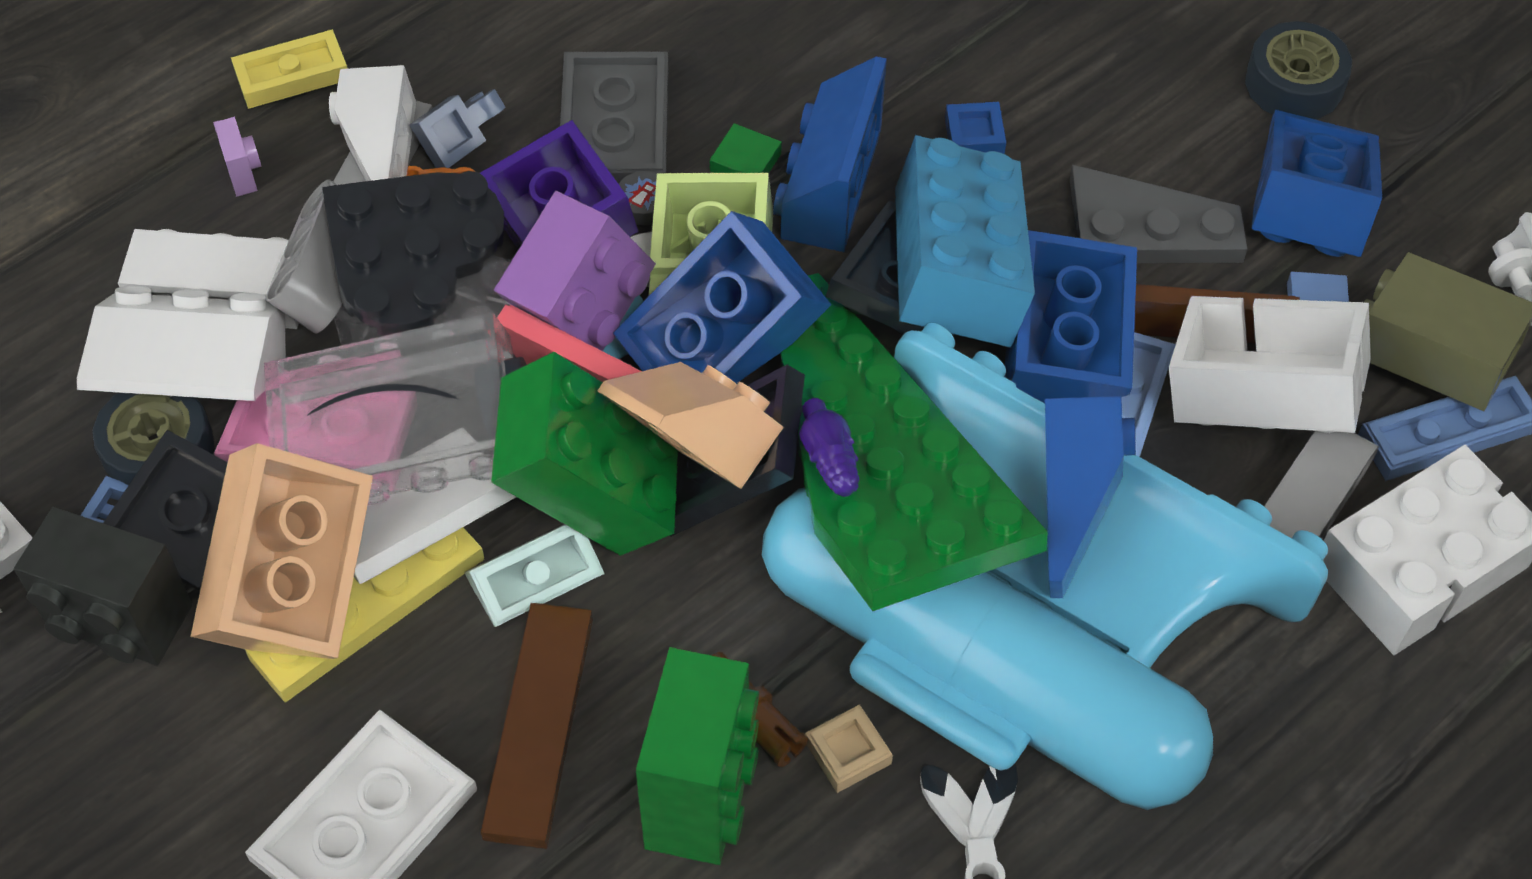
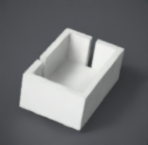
[1169,296,1371,433]
[1323,445,1532,655]

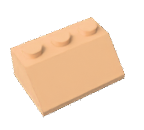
[190,443,373,659]

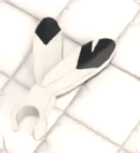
[920,764,1018,879]

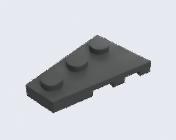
[1070,165,1247,263]

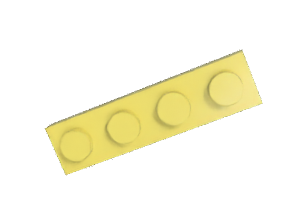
[245,527,485,703]

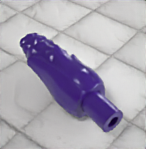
[799,398,859,497]

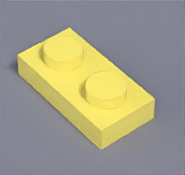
[231,29,348,109]

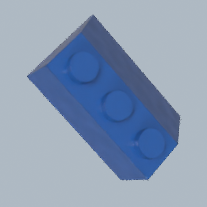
[773,57,887,252]
[1004,230,1137,404]

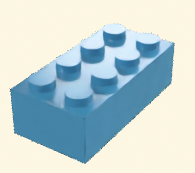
[895,135,1035,347]

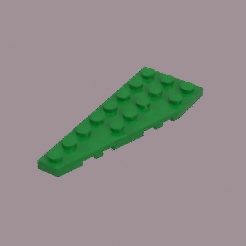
[780,273,1048,611]

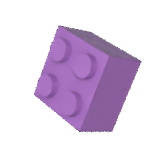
[494,190,656,351]

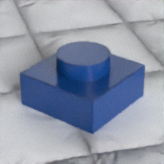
[945,102,1006,154]

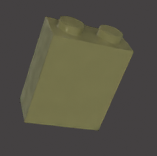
[1364,252,1532,411]

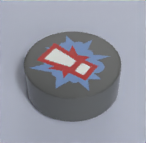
[619,171,657,226]

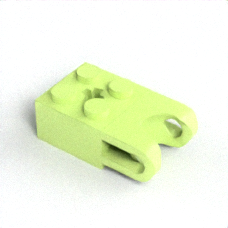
[649,173,773,295]

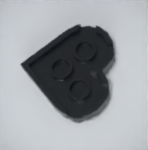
[322,171,504,337]

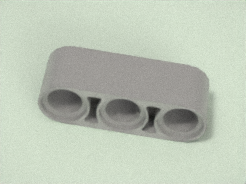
[266,180,343,334]
[1264,431,1379,539]

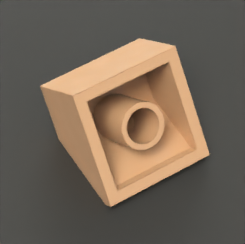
[597,362,784,489]

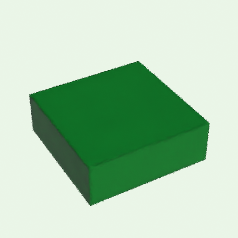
[710,123,782,174]

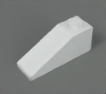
[329,65,416,181]

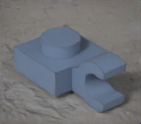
[409,89,506,168]

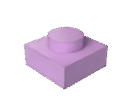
[213,117,262,197]

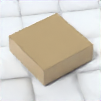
[805,704,893,793]

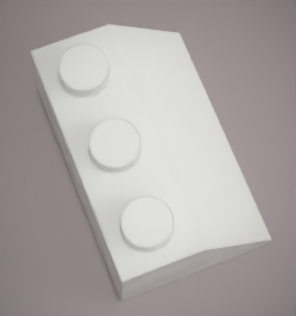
[77,286,286,401]

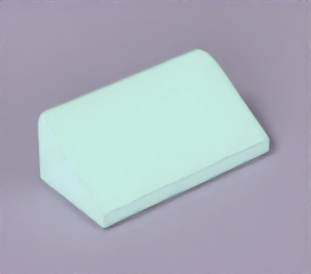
[464,524,605,627]

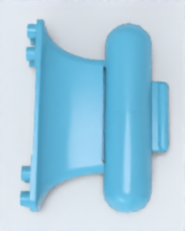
[762,323,1328,810]

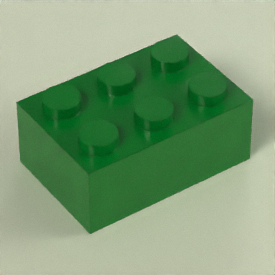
[491,352,678,556]
[636,647,759,865]

